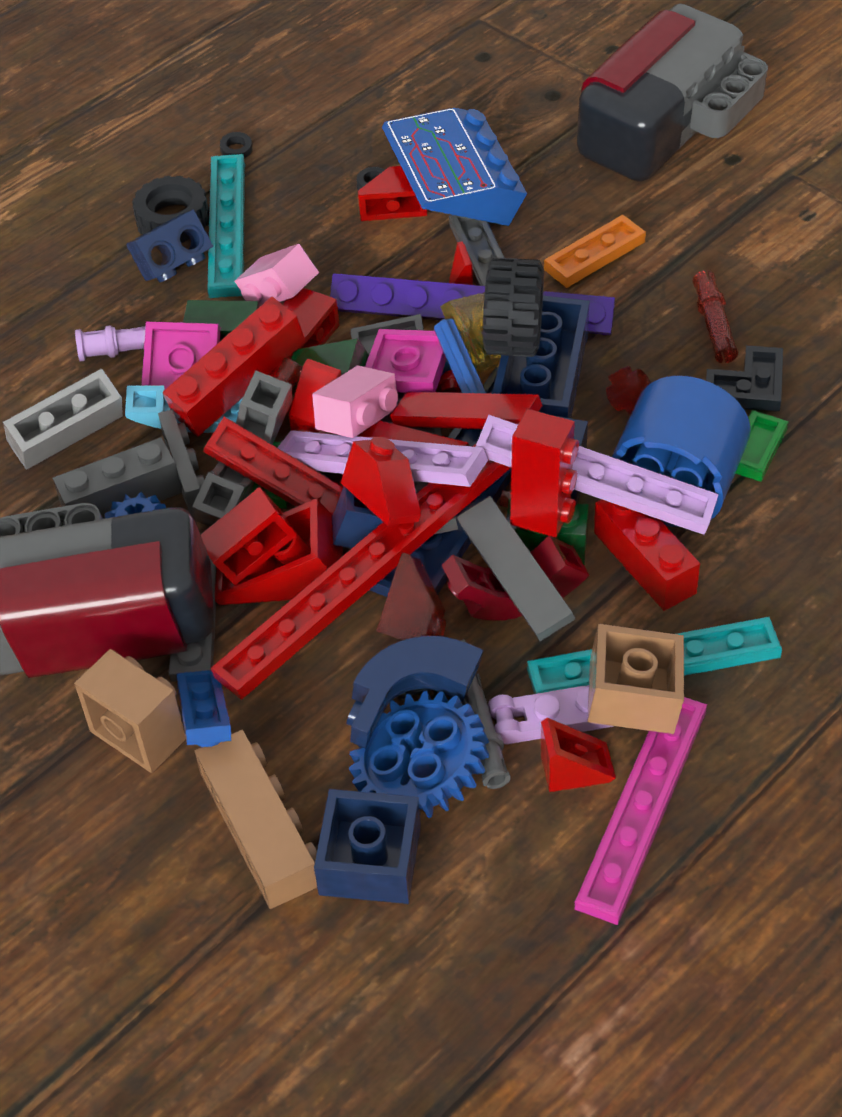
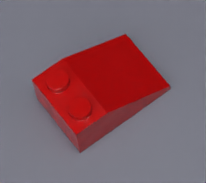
[215,498,343,605]

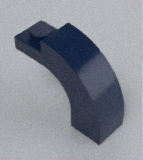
[346,636,483,749]

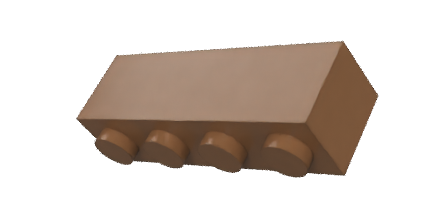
[195,729,317,909]

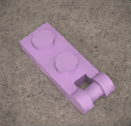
[488,685,614,744]

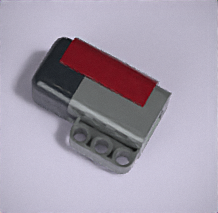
[577,3,768,182]
[0,503,214,678]

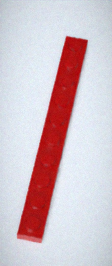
[210,443,511,700]

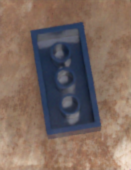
[492,296,590,418]

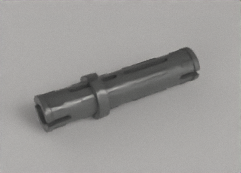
[461,673,510,789]

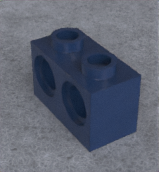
[126,209,213,283]

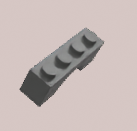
[192,371,292,527]

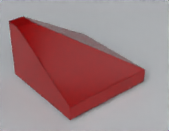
[449,241,473,285]

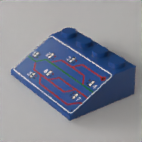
[382,108,527,226]

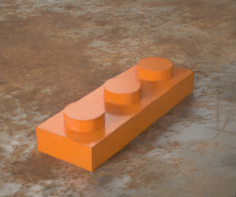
[544,215,646,288]

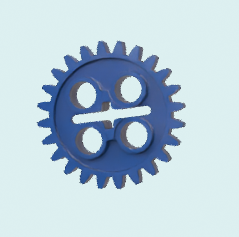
[349,691,489,818]

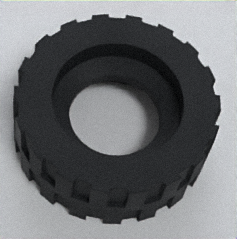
[132,176,210,243]

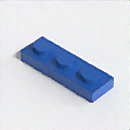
[176,670,231,747]

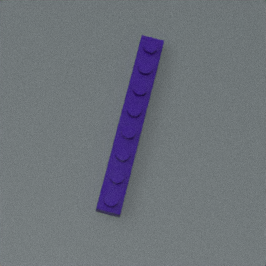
[330,273,615,335]

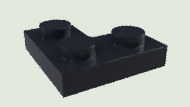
[706,345,783,411]

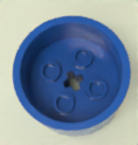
[612,376,751,527]

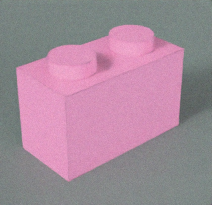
[234,244,319,307]
[312,365,398,438]

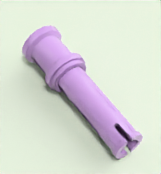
[75,322,183,361]

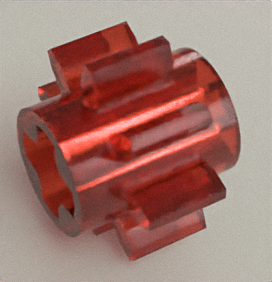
[606,366,651,414]

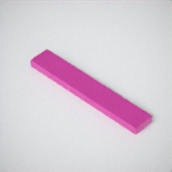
[575,697,707,925]

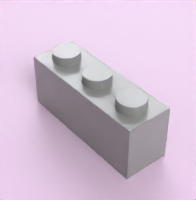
[3,369,123,470]

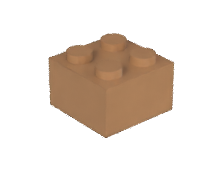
[587,624,684,734]
[74,649,186,773]

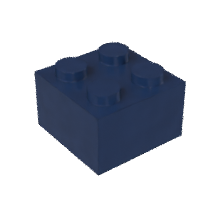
[314,789,421,904]

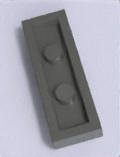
[158,409,204,517]

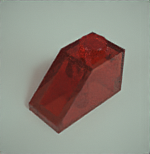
[376,552,446,640]

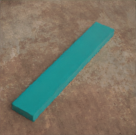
[208,154,245,298]
[527,617,782,694]

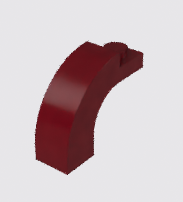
[442,536,590,621]

